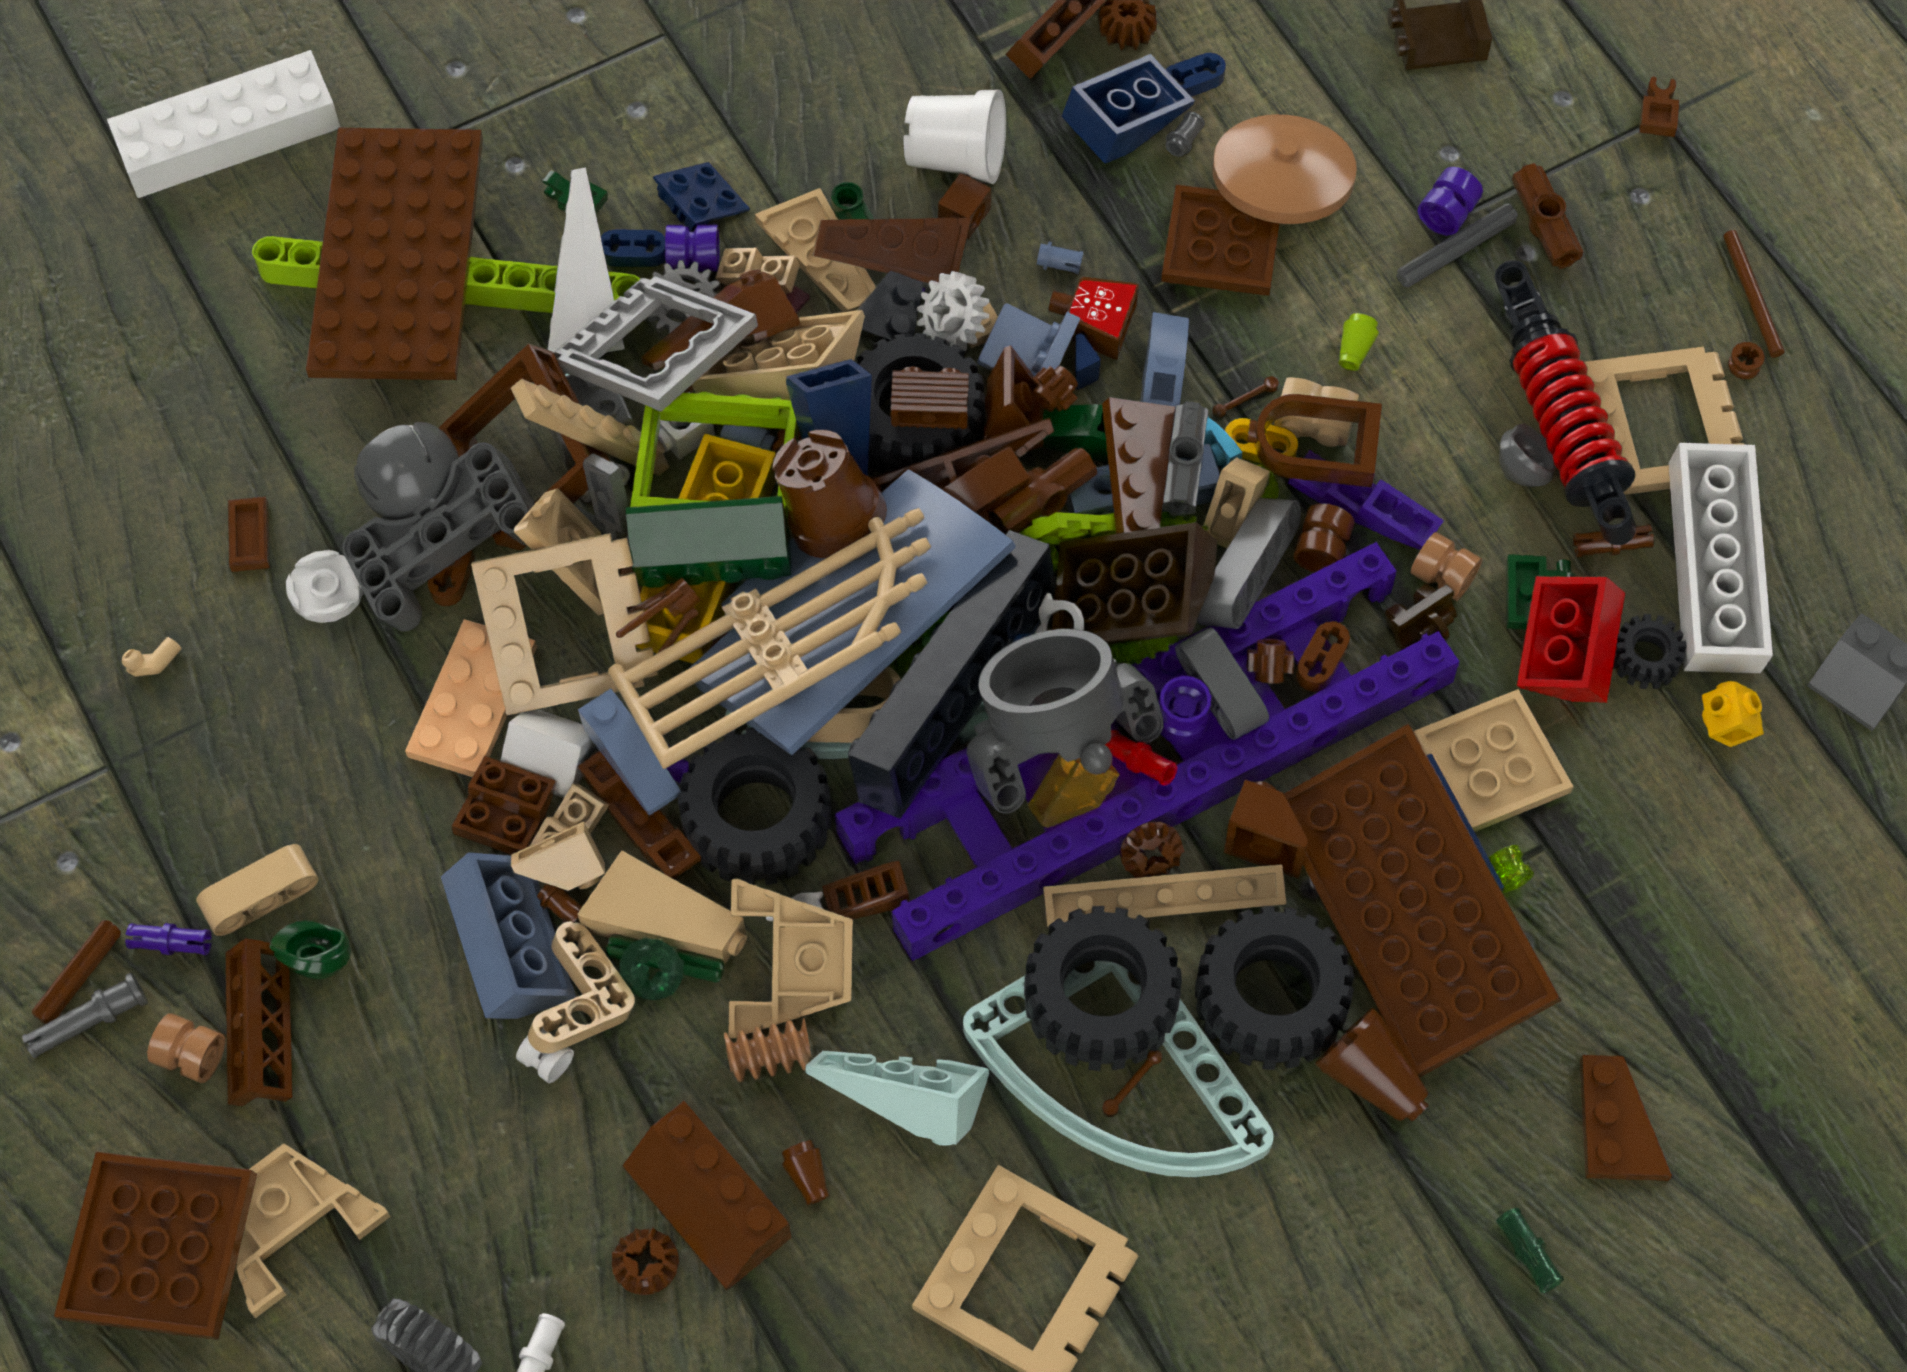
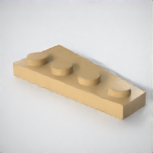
[755,188,876,312]

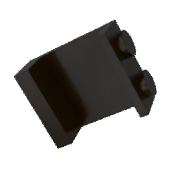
[1387,0,1492,70]

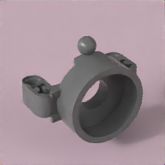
[967,629,1164,814]

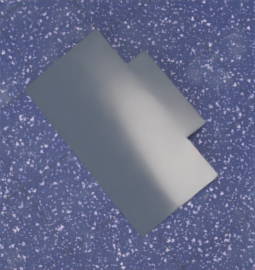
[687,469,1016,755]

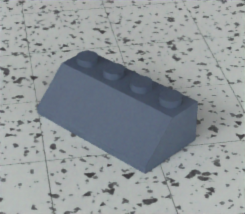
[441,853,576,1019]

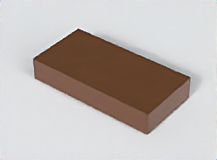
[228,496,270,572]

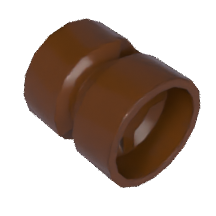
[1293,503,1355,573]

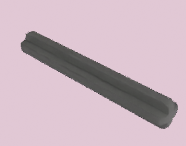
[1396,204,1518,287]

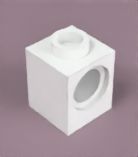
[658,392,715,460]

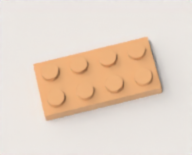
[405,619,537,777]

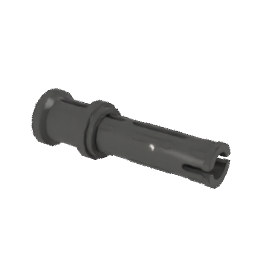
[22,972,148,1058]

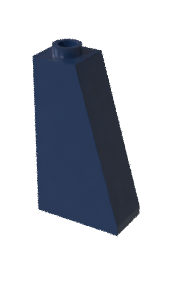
[786,359,872,475]

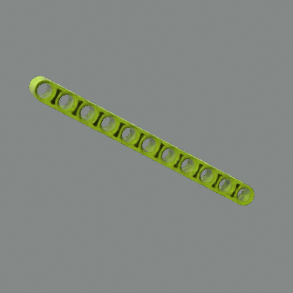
[252,236,640,313]

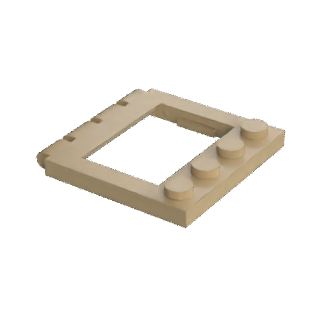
[1584,347,1745,495]
[471,533,658,716]
[912,1165,1139,1372]

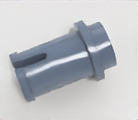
[1036,241,1084,275]

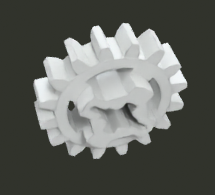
[917,271,989,351]

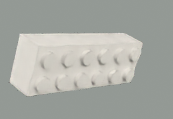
[107,50,340,198]
[1669,443,1773,673]

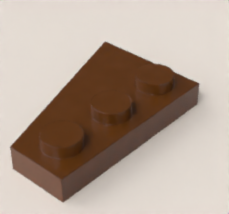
[1580,1055,1672,1181]

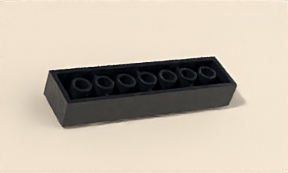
[848,530,1056,819]

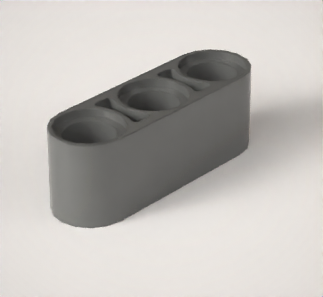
[1175,627,1269,740]

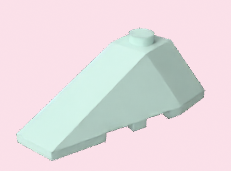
[806,1051,989,1145]

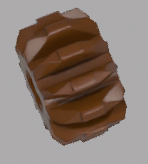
[1098,0,1157,51]

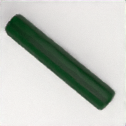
[607,934,724,982]

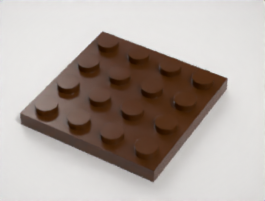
[54,1152,257,1340]

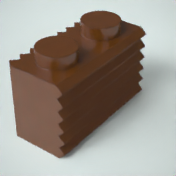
[891,367,969,430]

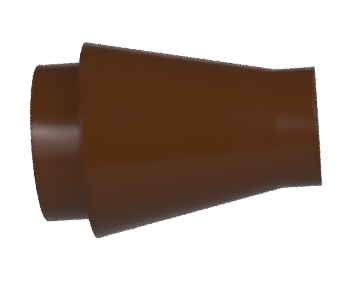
[781,1140,830,1206]

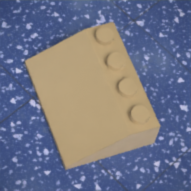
[692,310,865,400]

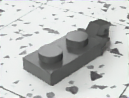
[583,453,630,543]

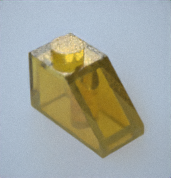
[1027,754,1120,828]

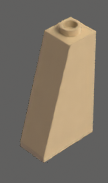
[577,851,747,965]

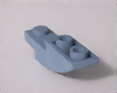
[1140,312,1189,445]

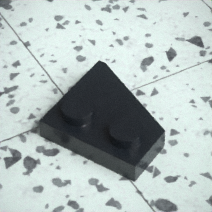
[856,271,923,342]

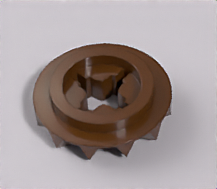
[1120,822,1185,878]
[612,1227,679,1295]

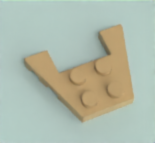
[728,879,853,1038]
[236,1144,390,1318]

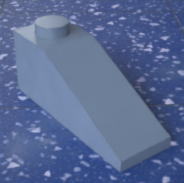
[578,689,681,815]

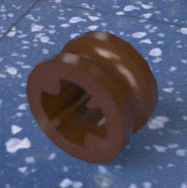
[1728,342,1765,379]

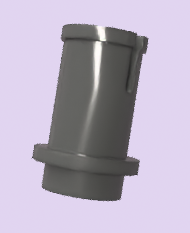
[1165,111,1205,157]

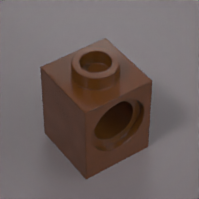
[938,173,991,239]

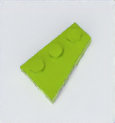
[1019,512,1116,546]

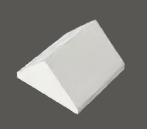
[501,709,596,798]

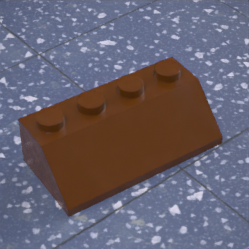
[622,1101,792,1291]

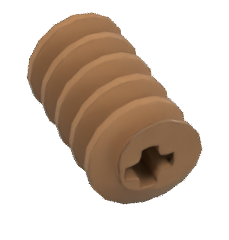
[724,1018,811,1082]

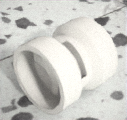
[516,1028,574,1083]

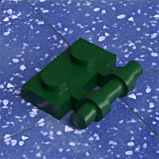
[1506,554,1575,630]

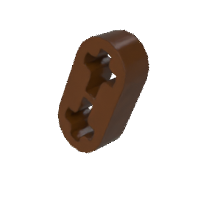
[428,549,475,606]
[1296,621,1350,692]

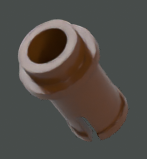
[537,884,582,923]

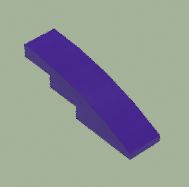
[1288,450,1444,550]

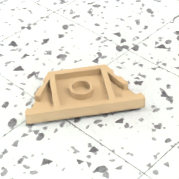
[514,488,604,616]

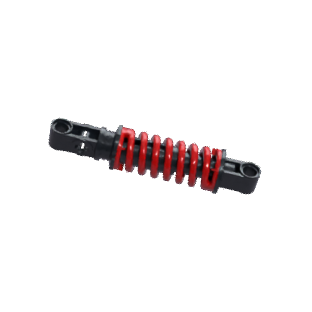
[1495,260,1636,545]

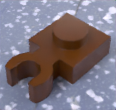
[1639,76,1679,137]

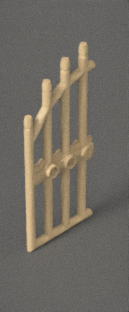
[608,508,931,769]

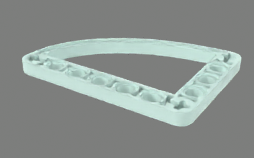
[963,961,1273,1177]

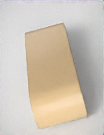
[196,844,318,936]

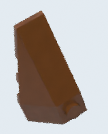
[641,269,801,370]

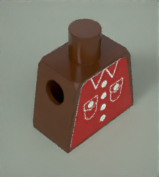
[1048,277,1139,360]

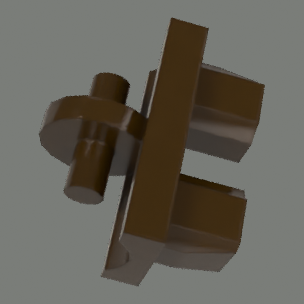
[1385,583,1457,650]

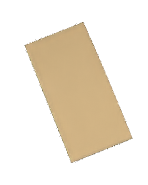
[716,248,800,294]
[530,783,610,846]

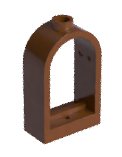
[1247,394,1382,488]

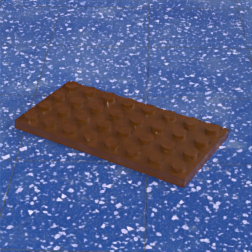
[306,127,483,380]
[1284,724,1562,1078]

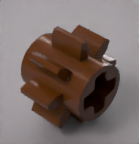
[1032,366,1078,412]
[1246,639,1294,683]

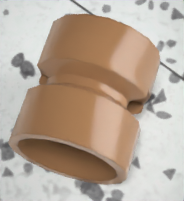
[1410,532,1482,601]
[147,1013,225,1083]

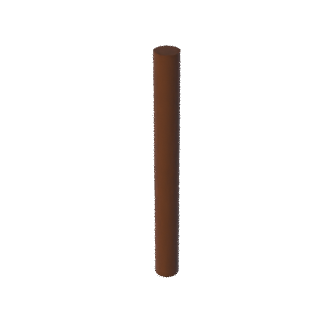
[1723,230,1785,358]

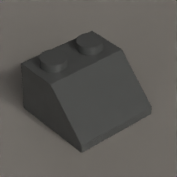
[1807,613,1907,731]

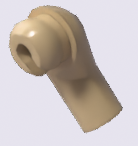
[121,637,182,677]

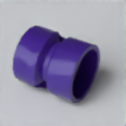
[1417,167,1483,236]
[665,225,720,272]
[1159,676,1211,746]

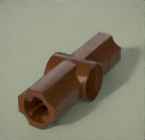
[1512,163,1583,269]
[988,448,1097,535]

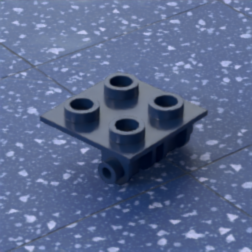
[653,162,750,232]

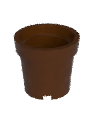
[773,430,887,558]

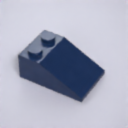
[1061,54,1195,164]

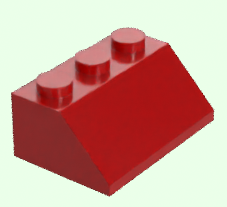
[1517,576,1625,703]

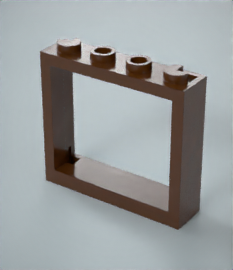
[439,344,610,550]

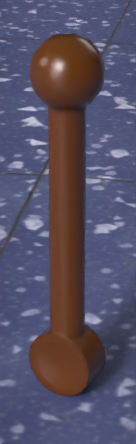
[1212,376,1279,418]
[1102,1049,1163,1117]

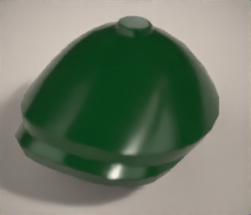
[269,920,351,980]

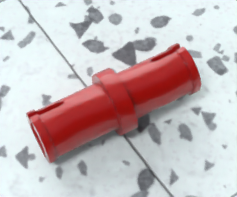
[1105,730,1178,786]

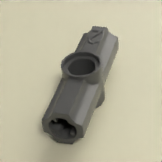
[1162,401,1208,517]

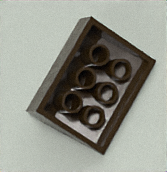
[1052,522,1217,644]

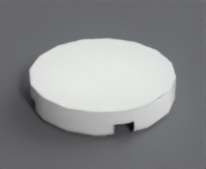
[286,550,363,623]

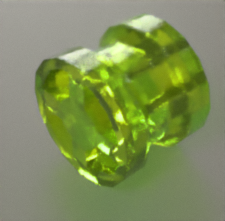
[1488,845,1534,893]

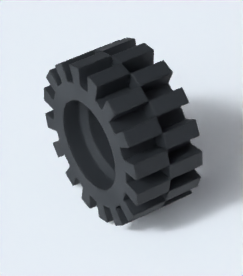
[1613,614,1687,689]

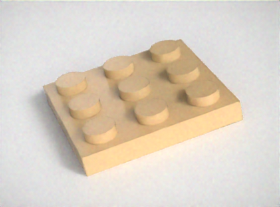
[1414,689,1574,832]

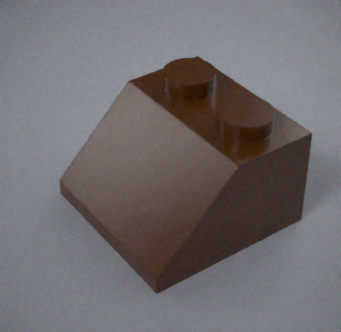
[983,345,1043,451]
[1224,780,1308,879]

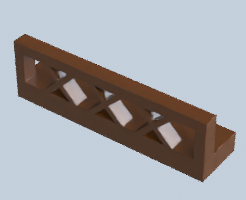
[225,938,292,1106]

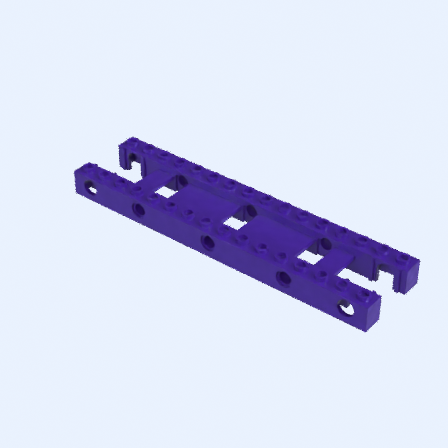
[835,542,1460,961]

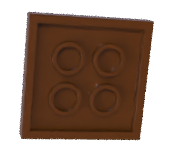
[1161,185,1279,296]

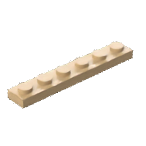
[511,379,669,476]
[1043,864,1286,927]

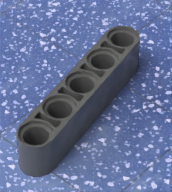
[1197,498,1301,629]

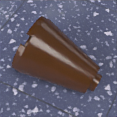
[1315,1008,1429,1122]

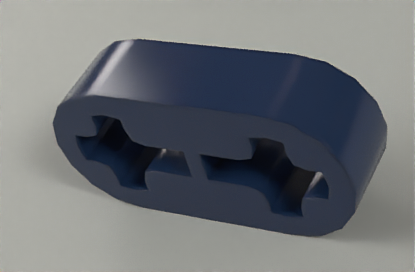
[1166,53,1226,97]
[600,229,665,267]

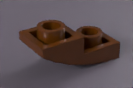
[942,446,1030,514]

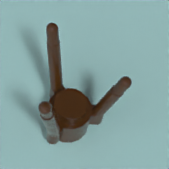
[616,577,701,653]

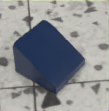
[1075,333,1101,390]

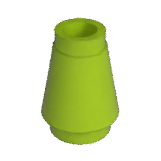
[1338,313,1379,371]

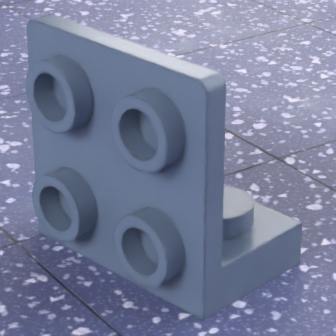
[977,303,1080,376]

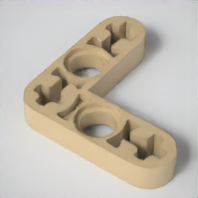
[528,921,635,1054]

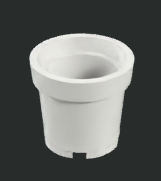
[904,90,1006,184]

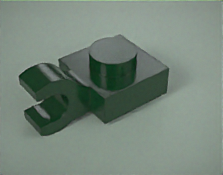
[542,171,608,214]

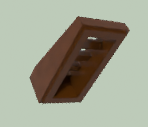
[822,860,909,920]

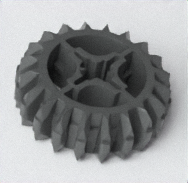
[371,1299,483,1372]

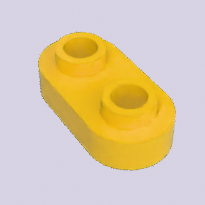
[1225,418,1298,464]

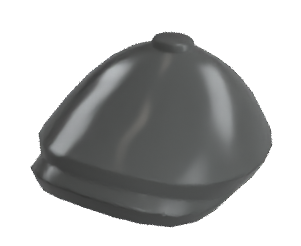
[1499,423,1555,487]

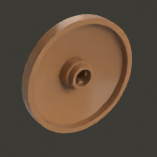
[1212,114,1357,224]

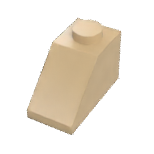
[1203,457,1271,548]
[511,821,605,891]

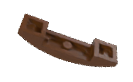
[578,751,702,879]

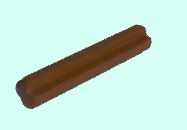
[32,920,121,1024]

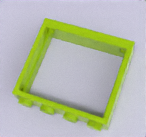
[630,392,799,522]

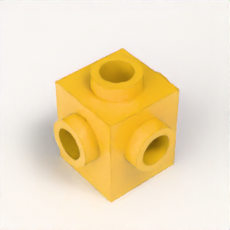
[1702,681,1764,747]

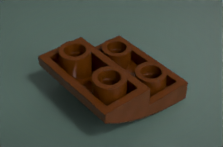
[452,756,557,855]

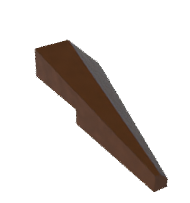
[871,418,1054,493]

